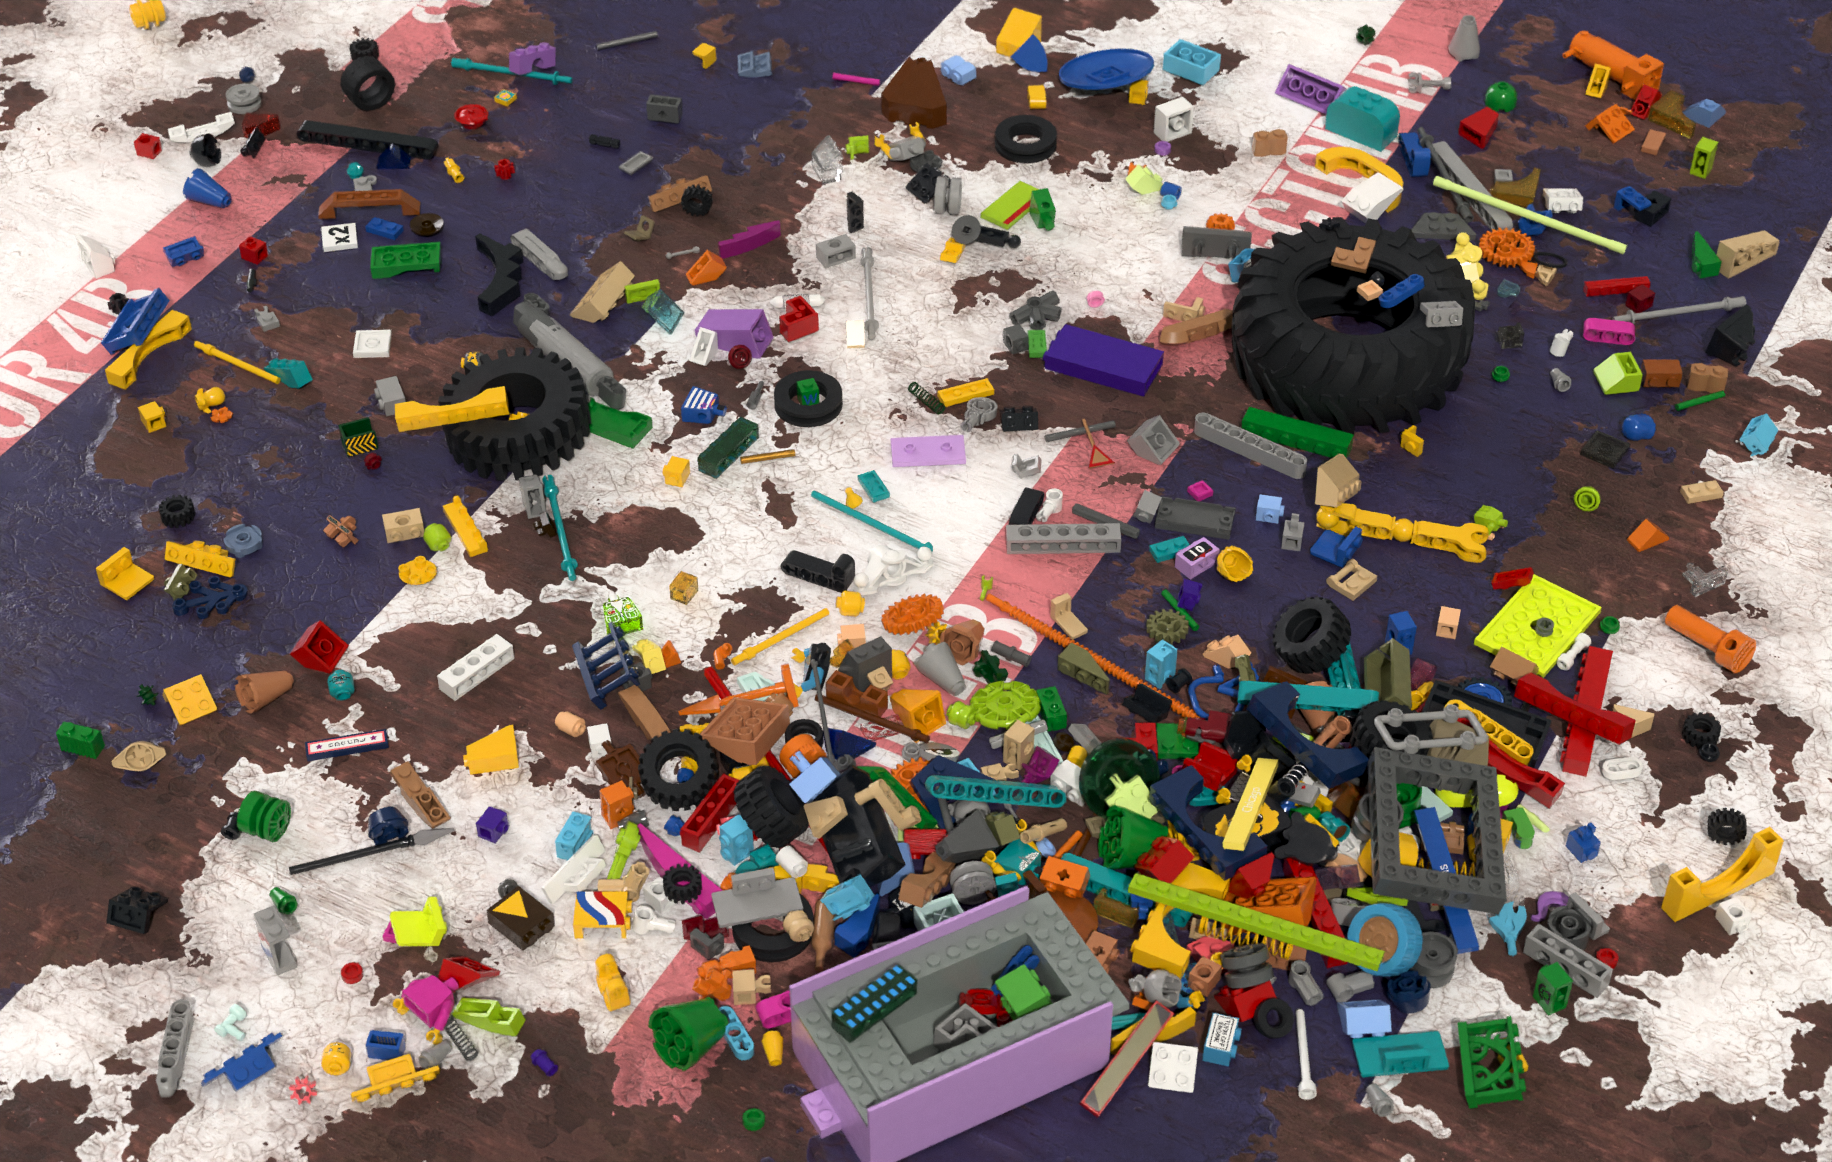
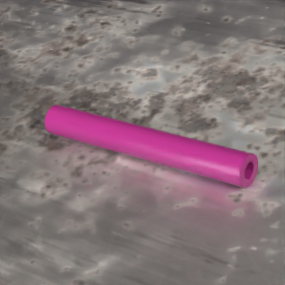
[833,73,880,86]

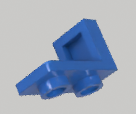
[1614,186,1652,211]

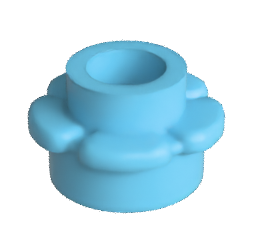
[1161,195,1178,210]

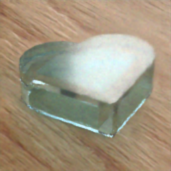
[1497,280,1520,298]

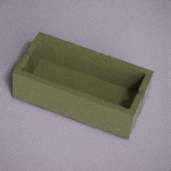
[1364,638,1412,709]

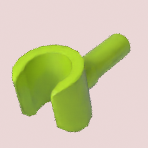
[980,575,993,601]

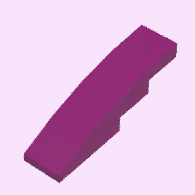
[718,220,781,259]

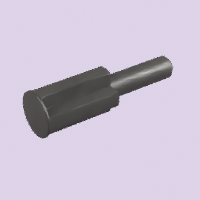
[746,381,764,410]

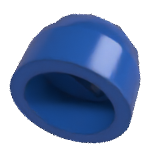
[677,768,694,784]

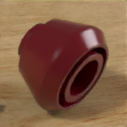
[728,345,752,369]

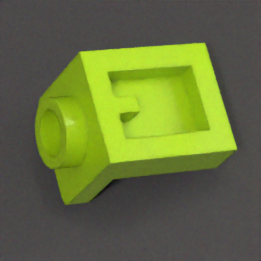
[846,136,869,159]

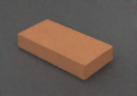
[1641,129,1666,155]

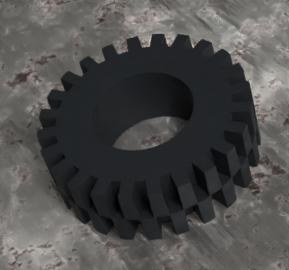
[439,347,591,481]

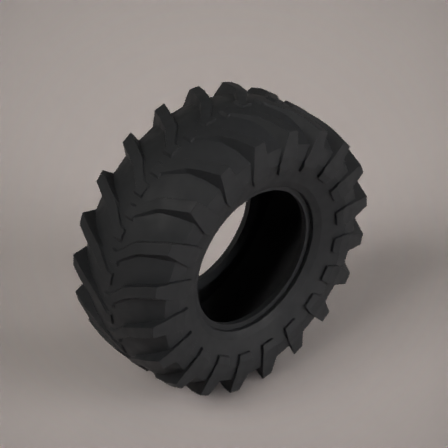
[1232,217,1475,434]

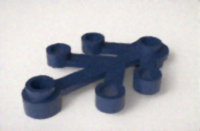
[172,576,248,619]

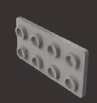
[711,867,803,928]

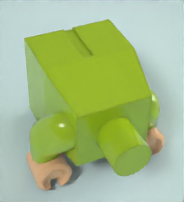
[1474,505,1508,541]

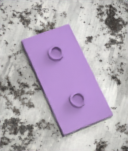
[891,435,966,467]

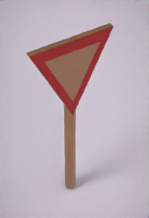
[1082,419,1115,469]

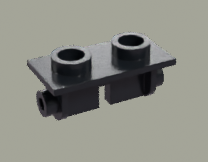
[240,126,265,158]

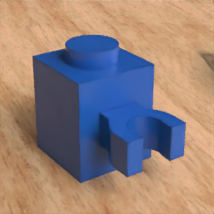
[1566,822,1601,863]

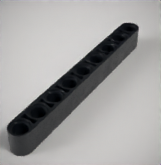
[296,120,439,160]

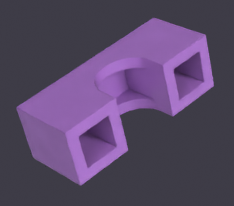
[509,43,556,75]

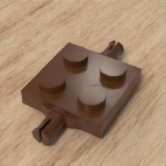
[595,740,646,798]

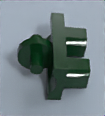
[973,650,1008,684]

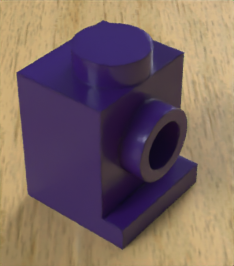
[1177,579,1202,611]

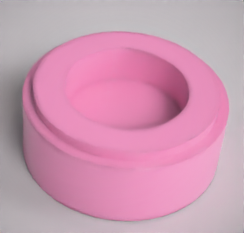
[1086,291,1105,307]

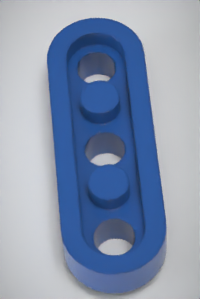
[1379,274,1425,308]

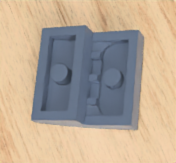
[738,51,772,77]

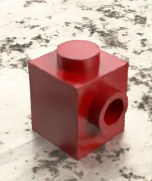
[239,236,268,265]

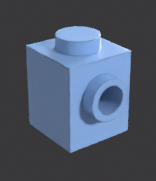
[1256,494,1285,524]

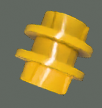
[129,0,166,30]

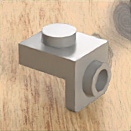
[1012,453,1042,478]

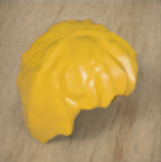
[1217,545,1253,582]

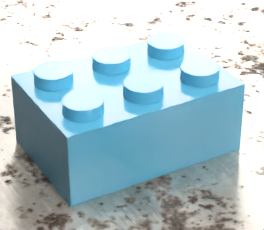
[1163,39,1221,85]

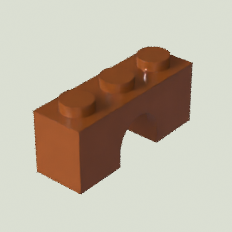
[826,670,888,717]

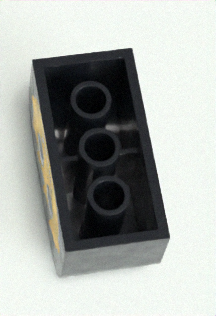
[1203,796,1292,871]

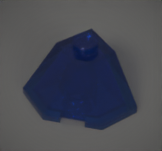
[823,728,877,760]

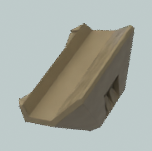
[1427,719,1489,766]

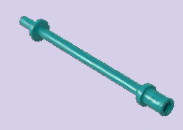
[451,57,573,85]
[542,474,578,581]

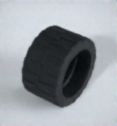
[340,56,395,111]

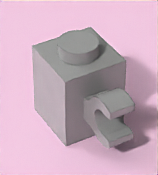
[1281,513,1304,551]

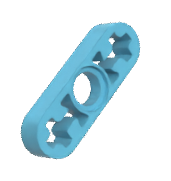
[718,1006,754,1060]

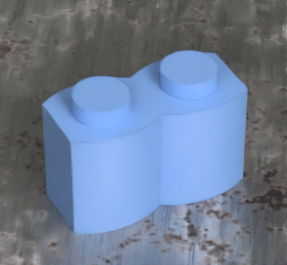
[941,55,976,85]

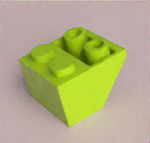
[1593,352,1643,395]

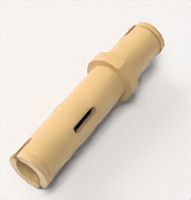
[1020,818,1067,844]

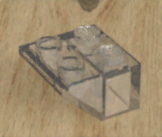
[811,135,843,184]

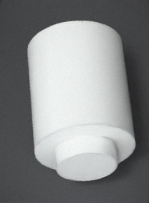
[776,846,808,878]

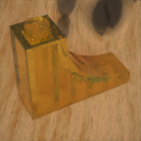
[1648,90,1696,139]
[1490,168,1541,209]

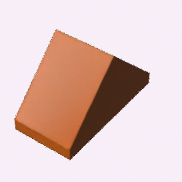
[1627,519,1670,552]

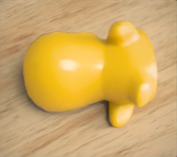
[194,387,225,414]

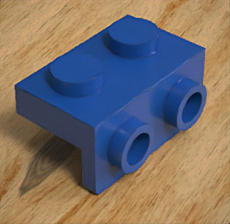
[1518,204,1553,236]
[163,236,204,267]

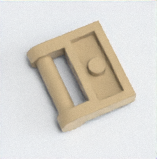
[1326,559,1377,601]

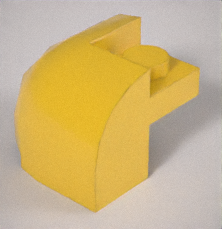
[1358,832,1418,877]

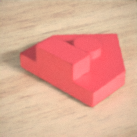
[1186,936,1235,974]

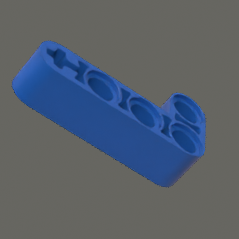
[1398,132,1431,177]

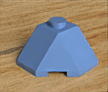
[1681,99,1726,128]

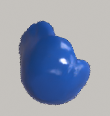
[1622,413,1656,441]

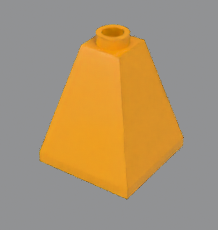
[890,689,946,743]

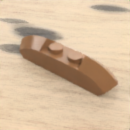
[1159,309,1233,346]

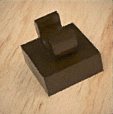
[533,511,557,538]

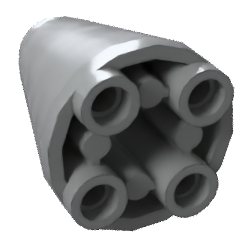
[1448,15,1480,61]
[914,642,966,696]

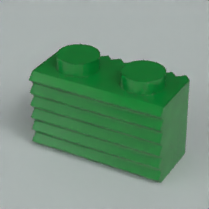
[56,721,105,759]

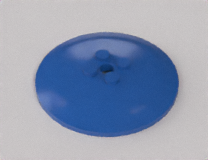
[1059,48,1154,90]

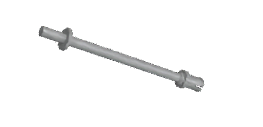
[861,247,879,340]
[1612,296,1746,324]

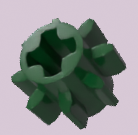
[1356,24,1376,45]

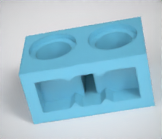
[719,814,754,866]

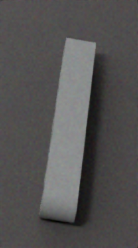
[1194,413,1307,479]

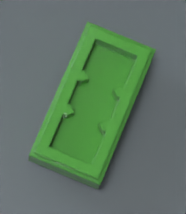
[1027,330,1047,358]

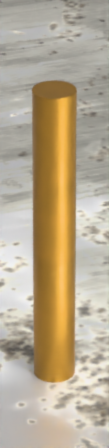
[740,449,796,464]

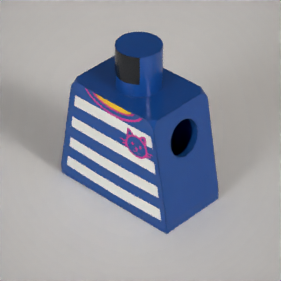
[681,386,727,424]

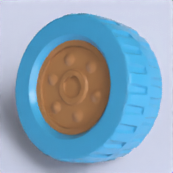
[1347,903,1423,977]

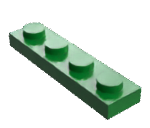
[870,769,938,829]

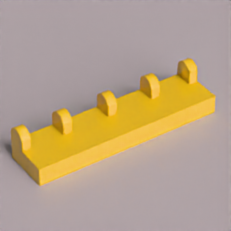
[443,495,488,557]

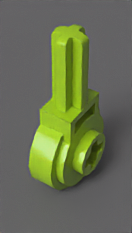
[607,821,641,879]

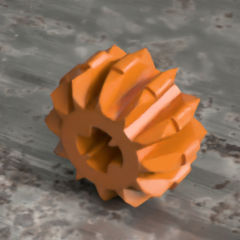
[1206,213,1235,230]

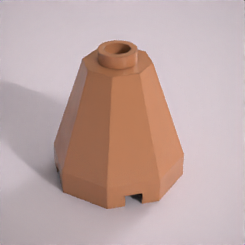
[940,619,985,666]

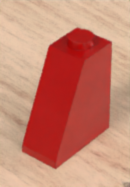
[1458,107,1499,149]

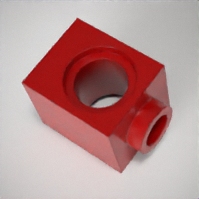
[134,133,162,159]

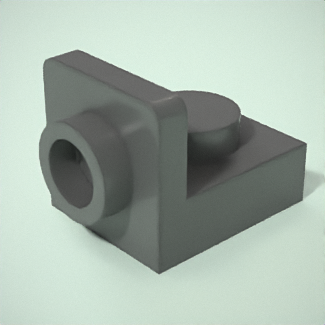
[690,928,724,960]

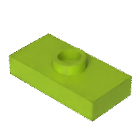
[624,279,661,304]

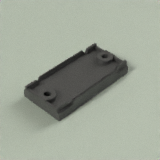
[1155,496,1236,540]

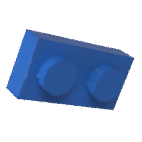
[365,217,404,240]

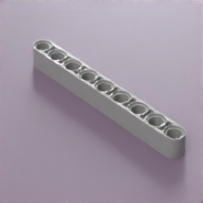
[1431,141,1513,231]

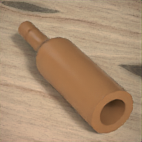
[811,900,836,972]

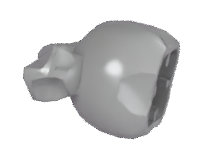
[948,800,990,825]
[1129,970,1182,1008]

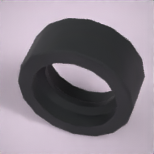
[785,719,824,748]

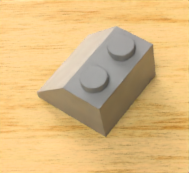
[1127,415,1180,465]

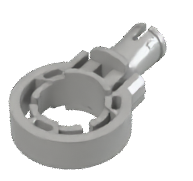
[961,397,997,432]

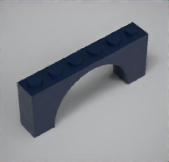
[1247,681,1369,789]
[1149,765,1267,881]

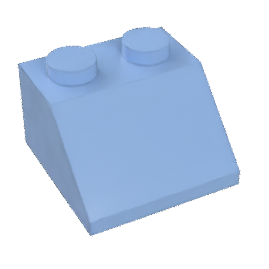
[1337,999,1391,1038]

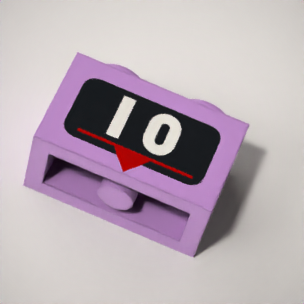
[1175,537,1220,580]

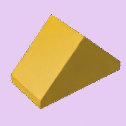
[1585,64,1611,99]

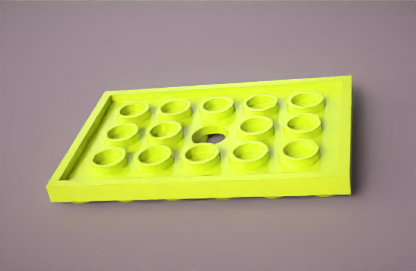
[1474,574,1602,678]

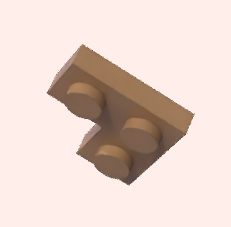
[1331,237,1376,273]

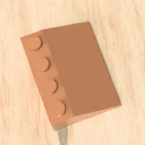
[700,697,790,765]

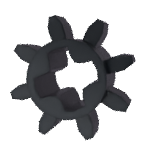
[107,293,129,315]

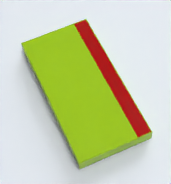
[980,181,1039,230]

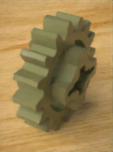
[1146,609,1189,645]

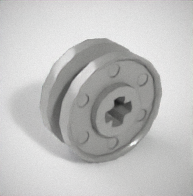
[225,84,262,114]
[949,861,996,905]

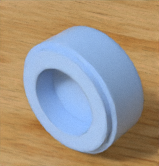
[1036,838,1056,858]

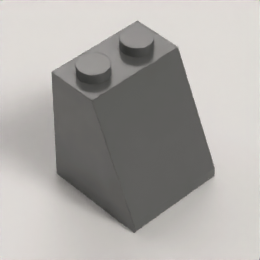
[838,636,892,692]

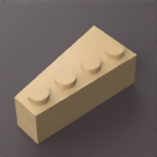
[1717,230,1780,279]

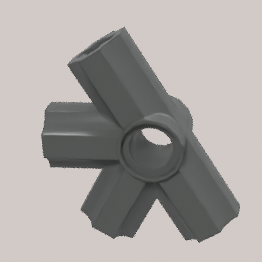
[1009,290,1062,330]

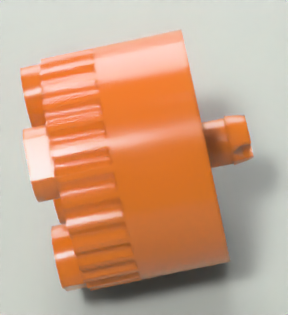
[779,734,827,779]

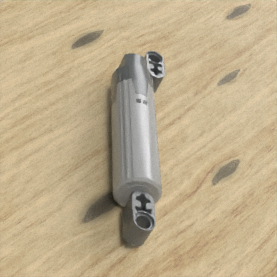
[513,293,626,409]

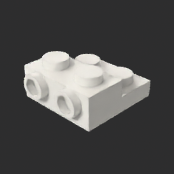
[1543,189,1583,213]

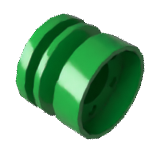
[1396,783,1422,828]
[237,790,291,842]

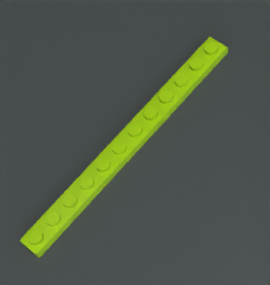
[1128,873,1385,972]

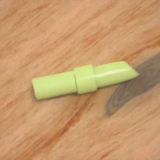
[1516,804,1550,832]

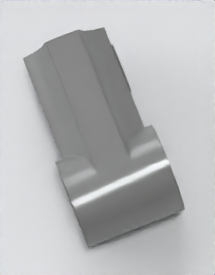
[1288,960,1323,1006]
[1327,971,1374,1002]

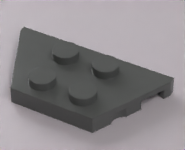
[1412,212,1476,240]

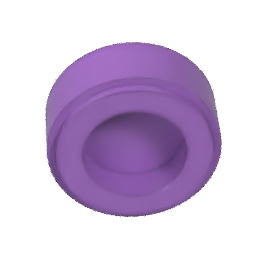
[1155,141,1171,155]

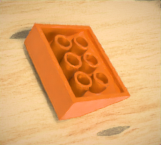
[1220,877,1317,935]

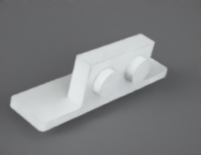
[542,835,607,904]

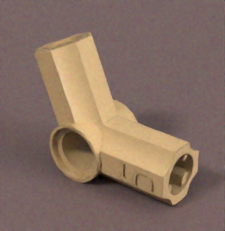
[598,861,649,902]

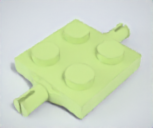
[1104,774,1160,819]

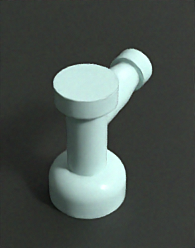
[214,1004,247,1041]

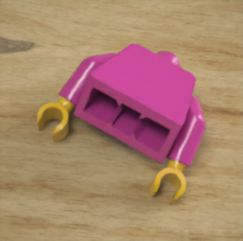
[393,975,459,1045]

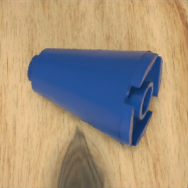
[183,168,232,208]

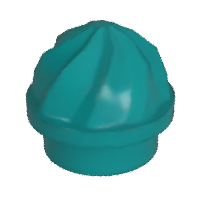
[347,162,363,179]

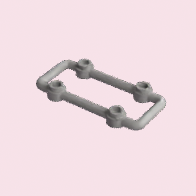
[1374,704,1488,754]

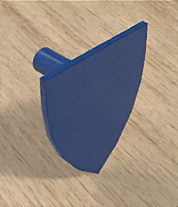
[1011,34,1048,72]

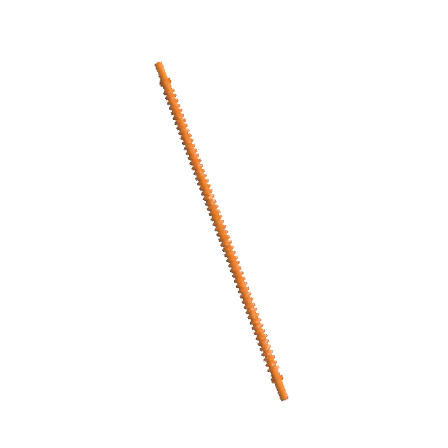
[986,593,1201,719]

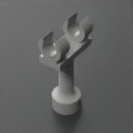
[1408,72,1451,93]

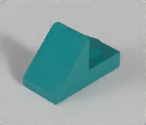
[995,872,1019,897]

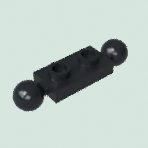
[965,226,1021,248]

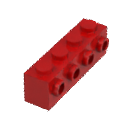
[680,774,740,853]

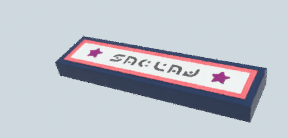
[305,729,389,762]

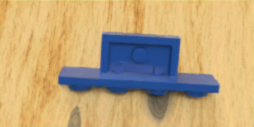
[200,1033,282,1092]

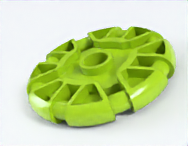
[970,681,1041,730]

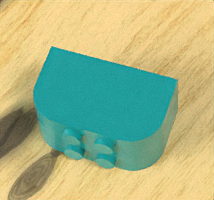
[1325,86,1400,152]

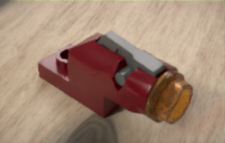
[1177,710,1232,744]

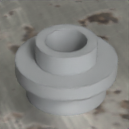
[902,743,921,761]

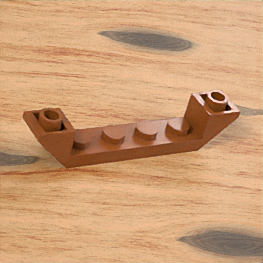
[318,189,421,219]

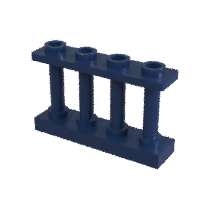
[572,621,640,710]

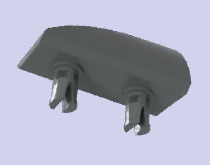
[1182,226,1252,258]

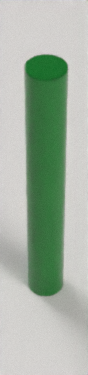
[1675,390,1725,411]
[1161,589,1200,631]

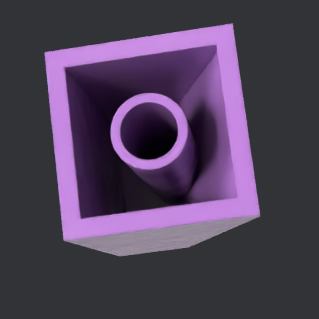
[694,309,774,359]

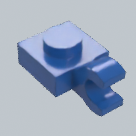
[1130,893,1153,920]

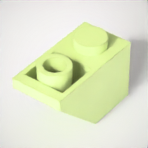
[1125,164,1163,195]

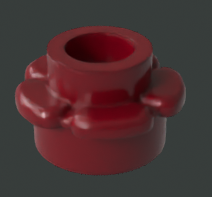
[364,453,382,470]

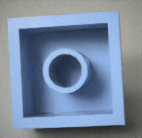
[789,751,841,804]

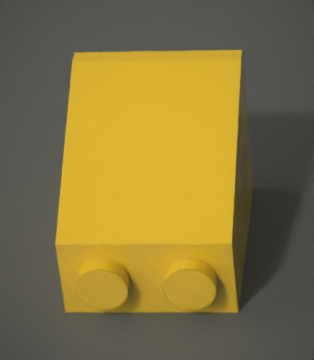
[996,8,1042,57]

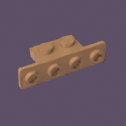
[648,175,712,212]

